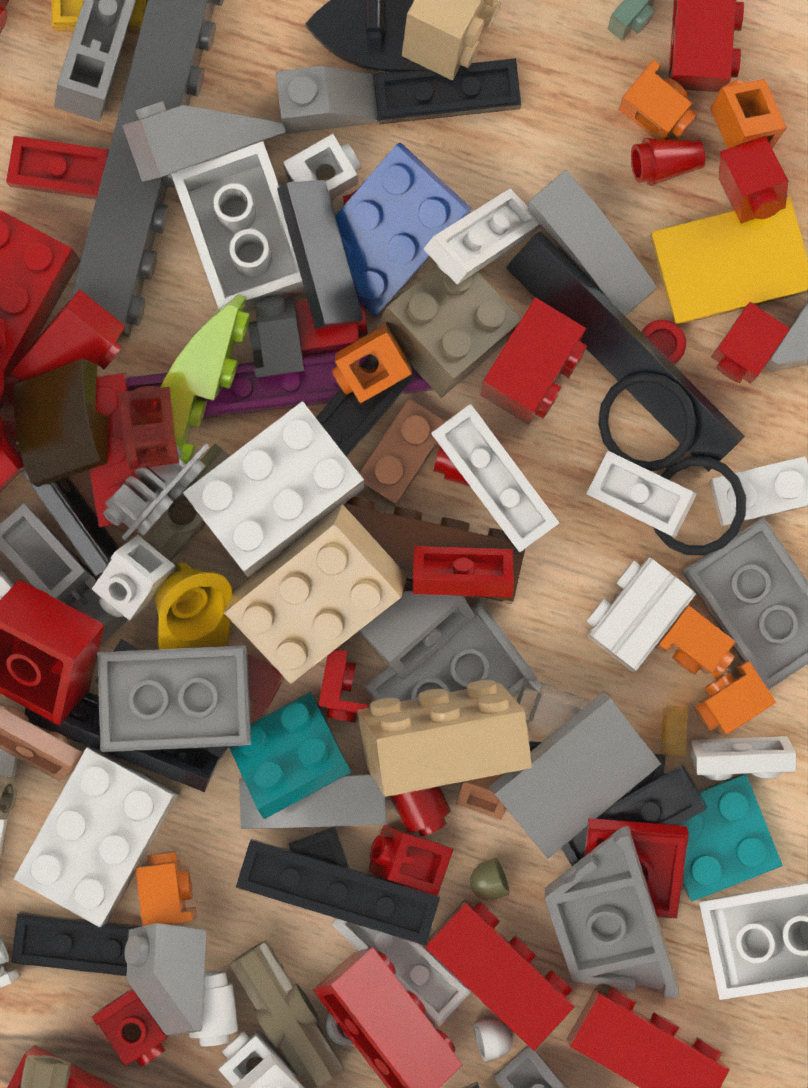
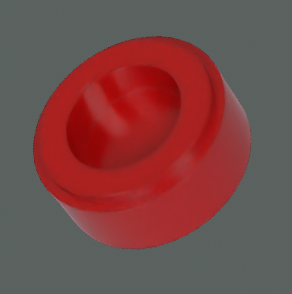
[641,320,686,365]

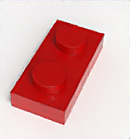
[6,136,109,199]
[413,546,514,597]

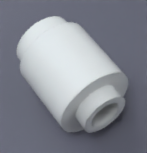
[189,971,238,1046]

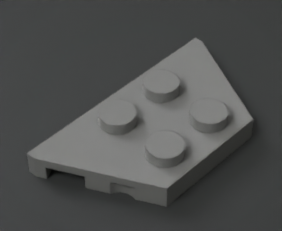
[545,826,680,999]

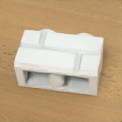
[586,557,696,672]

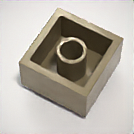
[376,265,521,398]

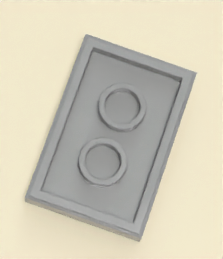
[682,517,808,690]
[363,601,538,702]
[97,646,251,752]
[489,691,661,858]

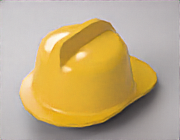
[155,562,232,650]

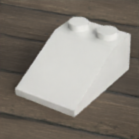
[699,880,808,1000]

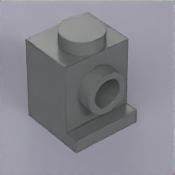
[248,296,304,377]

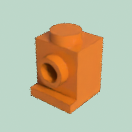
[619,60,697,139]
[710,79,787,148]
[332,322,412,404]
[655,606,736,679]
[694,661,776,735]
[135,851,197,926]

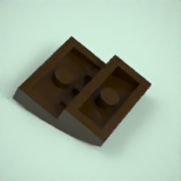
[14,358,109,487]

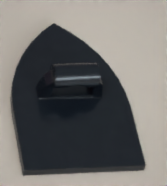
[305,0,432,72]

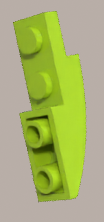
[145,294,250,464]

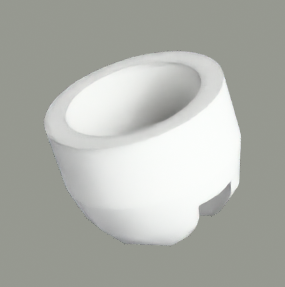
[474,1019,513,1062]

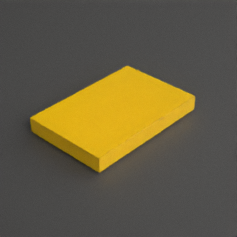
[650,196,808,326]

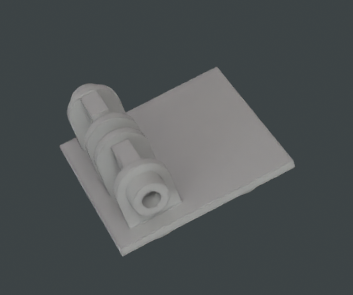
[103,441,210,540]

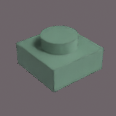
[608,0,656,41]

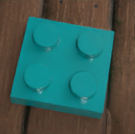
[229,692,351,819]
[679,774,783,902]

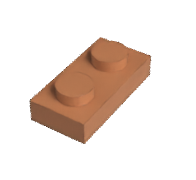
[359,398,445,506]
[0,707,83,782]

